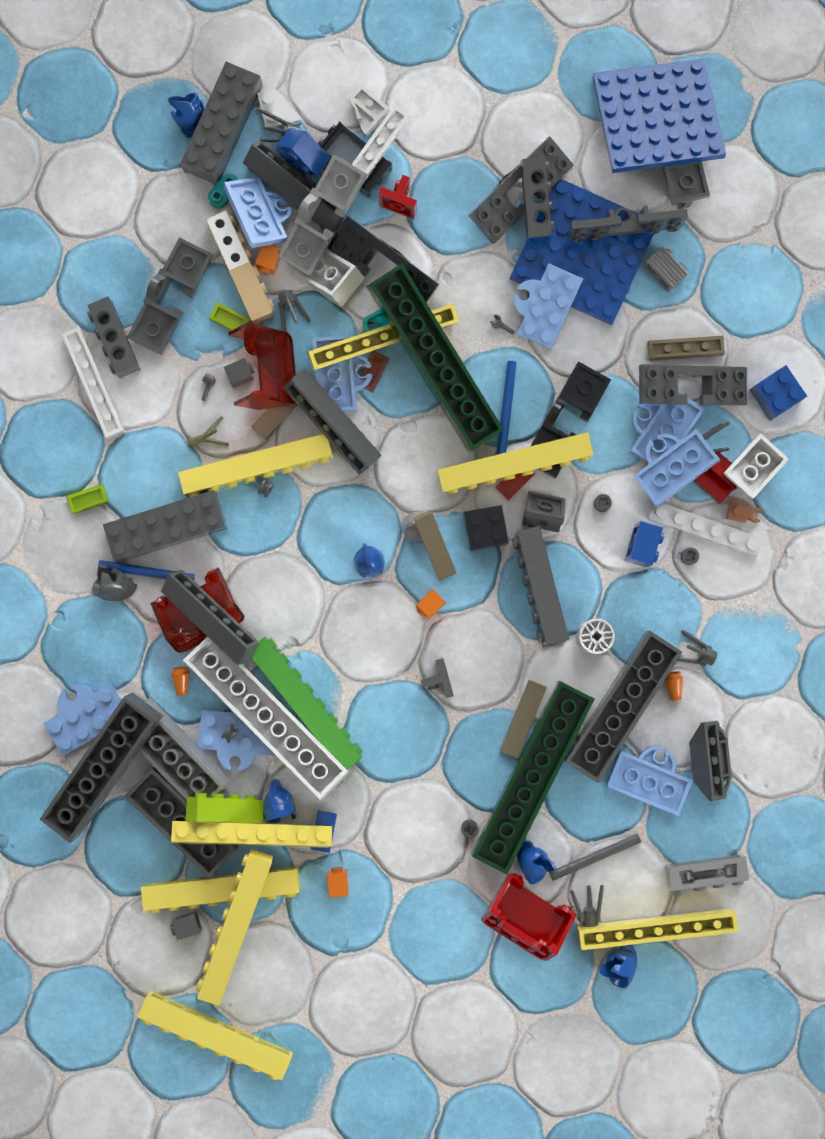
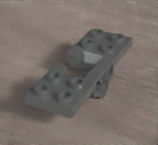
[468,136,574,244]
[567,206,688,242]
[127,237,214,355]
[639,364,747,406]

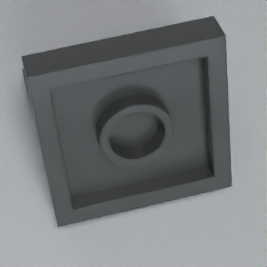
[663,162,710,209]
[522,491,566,533]
[421,658,454,698]

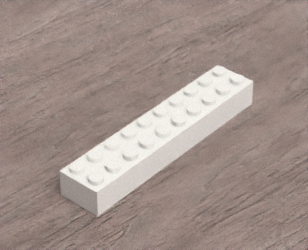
[183,637,349,801]

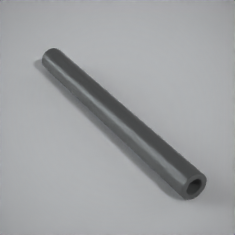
[549,833,641,881]

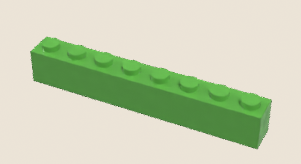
[252,637,363,770]

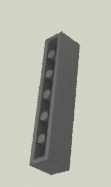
[243,141,348,232]
[283,368,382,475]
[161,570,260,666]

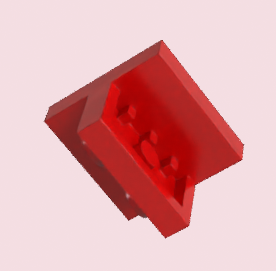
[379,175,417,219]
[693,453,737,504]

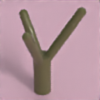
[187,416,229,447]

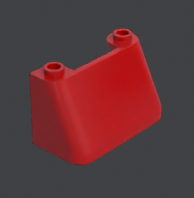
[481,872,577,961]

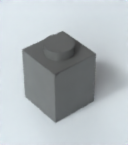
[224,358,255,388]
[170,911,202,940]

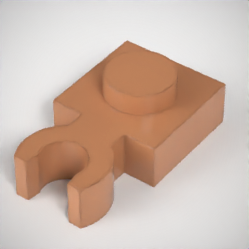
[726,500,762,523]

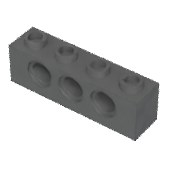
[520,157,554,239]
[87,296,141,378]

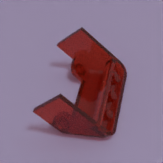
[228,322,296,410]

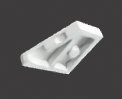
[349,84,390,137]
[257,89,302,131]

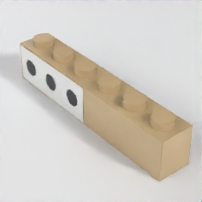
[206,210,275,325]

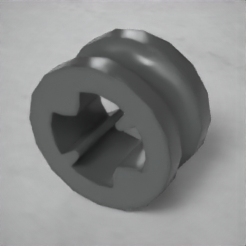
[258,478,274,498]
[594,494,612,512]
[680,548,699,565]
[221,724,240,744]
[461,819,479,838]

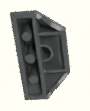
[689,721,732,801]

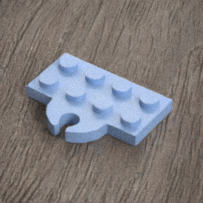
[223,177,292,248]
[514,263,583,349]
[312,335,372,412]
[630,392,705,464]
[634,429,720,507]
[43,683,121,756]
[198,710,275,771]
[606,745,693,816]

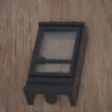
[318,121,392,198]

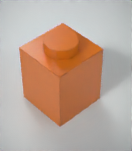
[255,245,281,275]
[416,589,446,619]
[327,867,349,898]

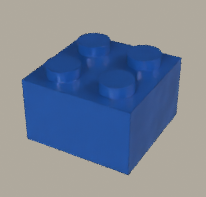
[276,128,331,176]
[749,365,808,421]
[624,521,665,567]

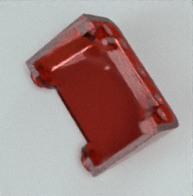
[150,567,245,653]

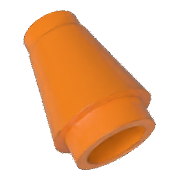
[171,667,190,696]
[664,671,683,701]

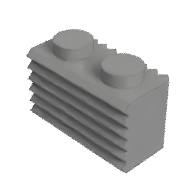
[644,246,688,293]

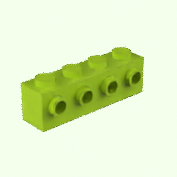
[186,793,264,823]

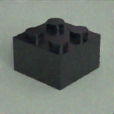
[463,505,509,551]

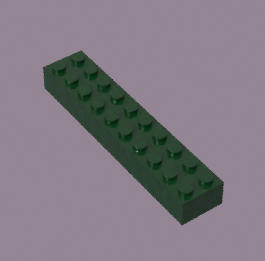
[366,263,504,451]
[471,681,595,875]

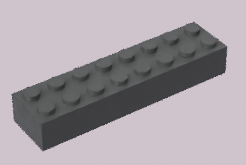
[564,631,682,783]
[39,692,163,843]

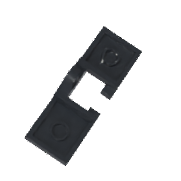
[327,216,440,303]
[531,361,611,479]

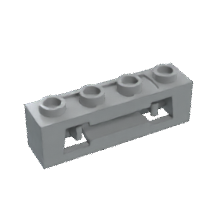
[665,854,749,894]

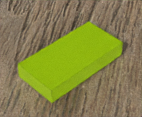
[209,302,251,337]
[66,484,110,515]

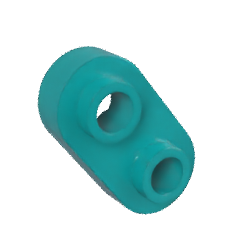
[208,174,238,209]
[362,310,389,332]

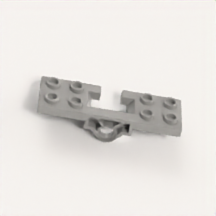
[277,154,368,276]

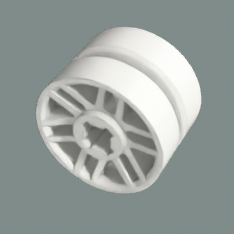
[576,619,615,654]

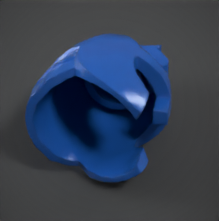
[168,93,204,138]
[353,543,385,578]
[263,779,296,823]
[517,839,557,885]
[600,945,637,989]

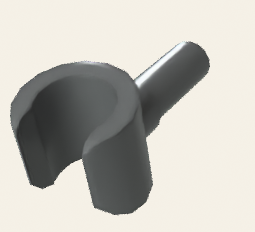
[490,314,515,335]
[201,373,216,401]

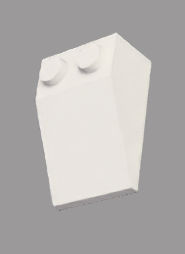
[295,249,365,307]
[723,433,789,500]

